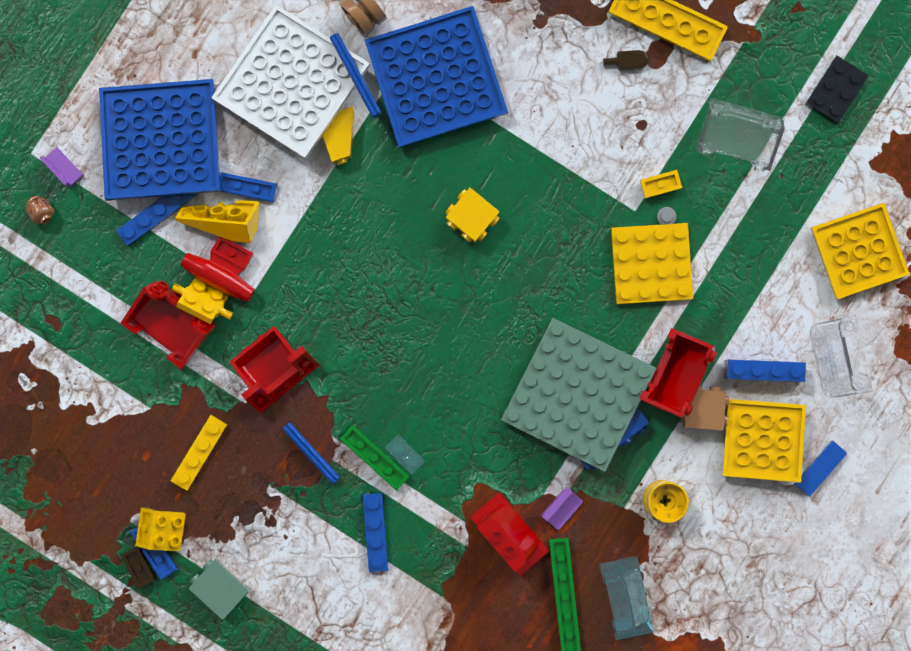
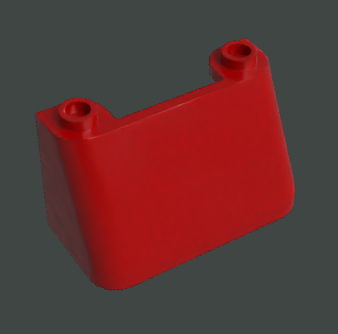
[639,328,717,419]

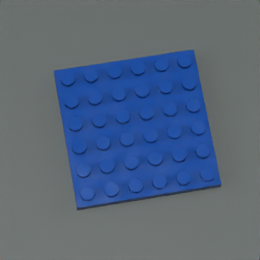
[365,6,508,148]
[99,79,221,201]

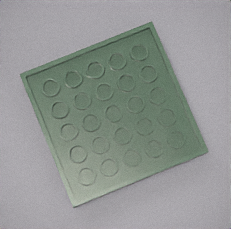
[501,318,657,472]

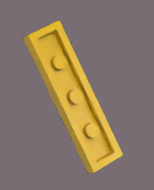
[171,415,228,491]

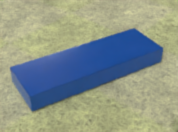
[220,172,277,203]
[794,440,847,497]
[130,527,178,580]

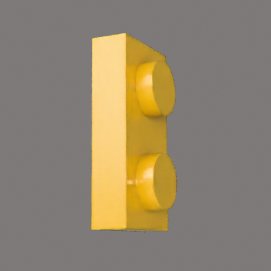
[640,170,682,199]

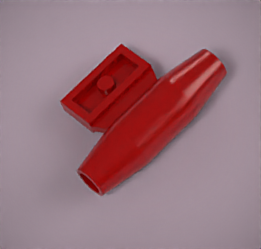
[180,237,255,302]

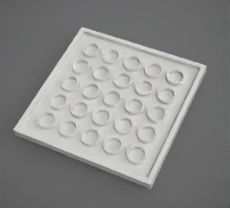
[212,5,370,159]

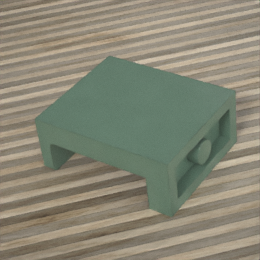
[188,558,251,620]

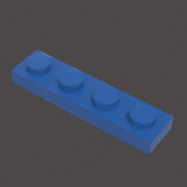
[363,493,388,572]

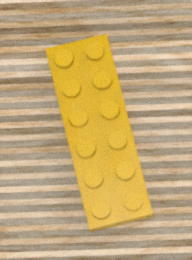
[608,0,728,62]

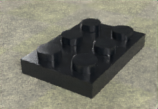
[805,55,869,124]

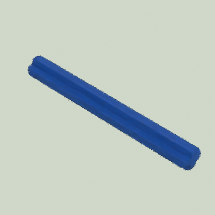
[330,33,381,118]

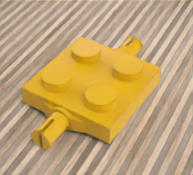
[172,278,233,324]

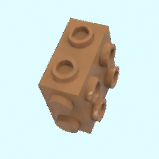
[680,386,729,431]

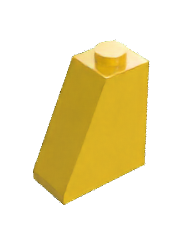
[323,106,355,166]

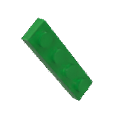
[340,425,410,491]

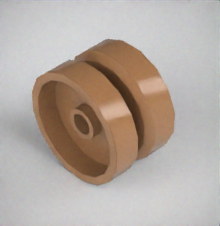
[339,0,387,36]

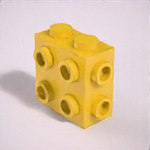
[445,188,500,243]

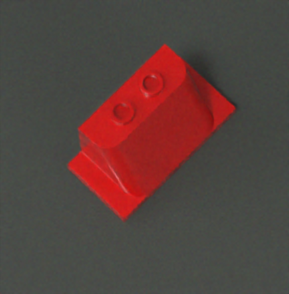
[230,326,320,413]
[470,492,549,576]

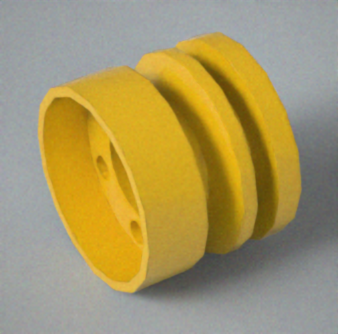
[642,480,689,523]

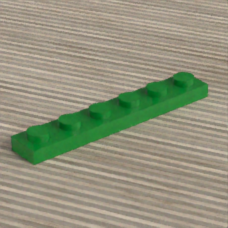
[549,537,581,651]

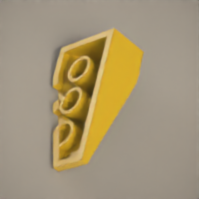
[175,200,260,243]

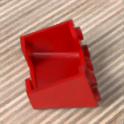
[120,281,216,369]

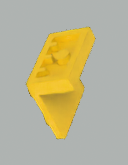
[135,508,186,551]

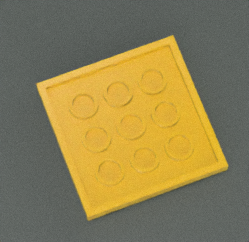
[811,203,910,300]
[611,223,693,304]
[722,399,806,483]

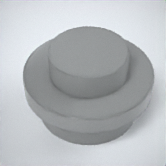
[657,207,676,225]

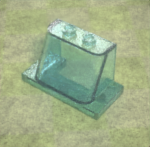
[599,556,654,640]

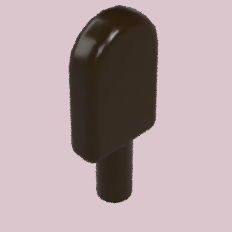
[603,50,649,71]

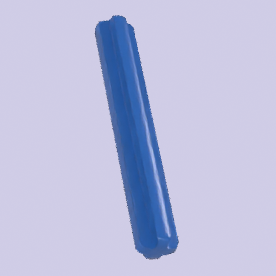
[283,423,340,484]

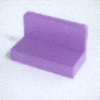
[40,147,84,188]
[541,487,583,530]

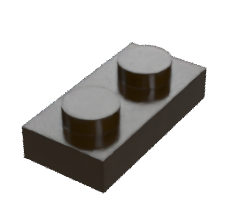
[121,547,156,589]

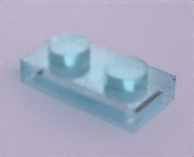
[385,434,425,475]

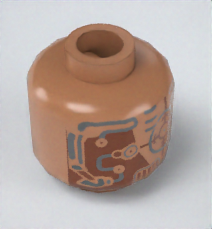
[25,196,54,225]

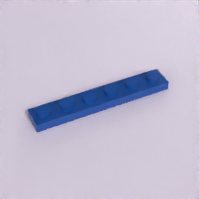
[116,193,200,246]

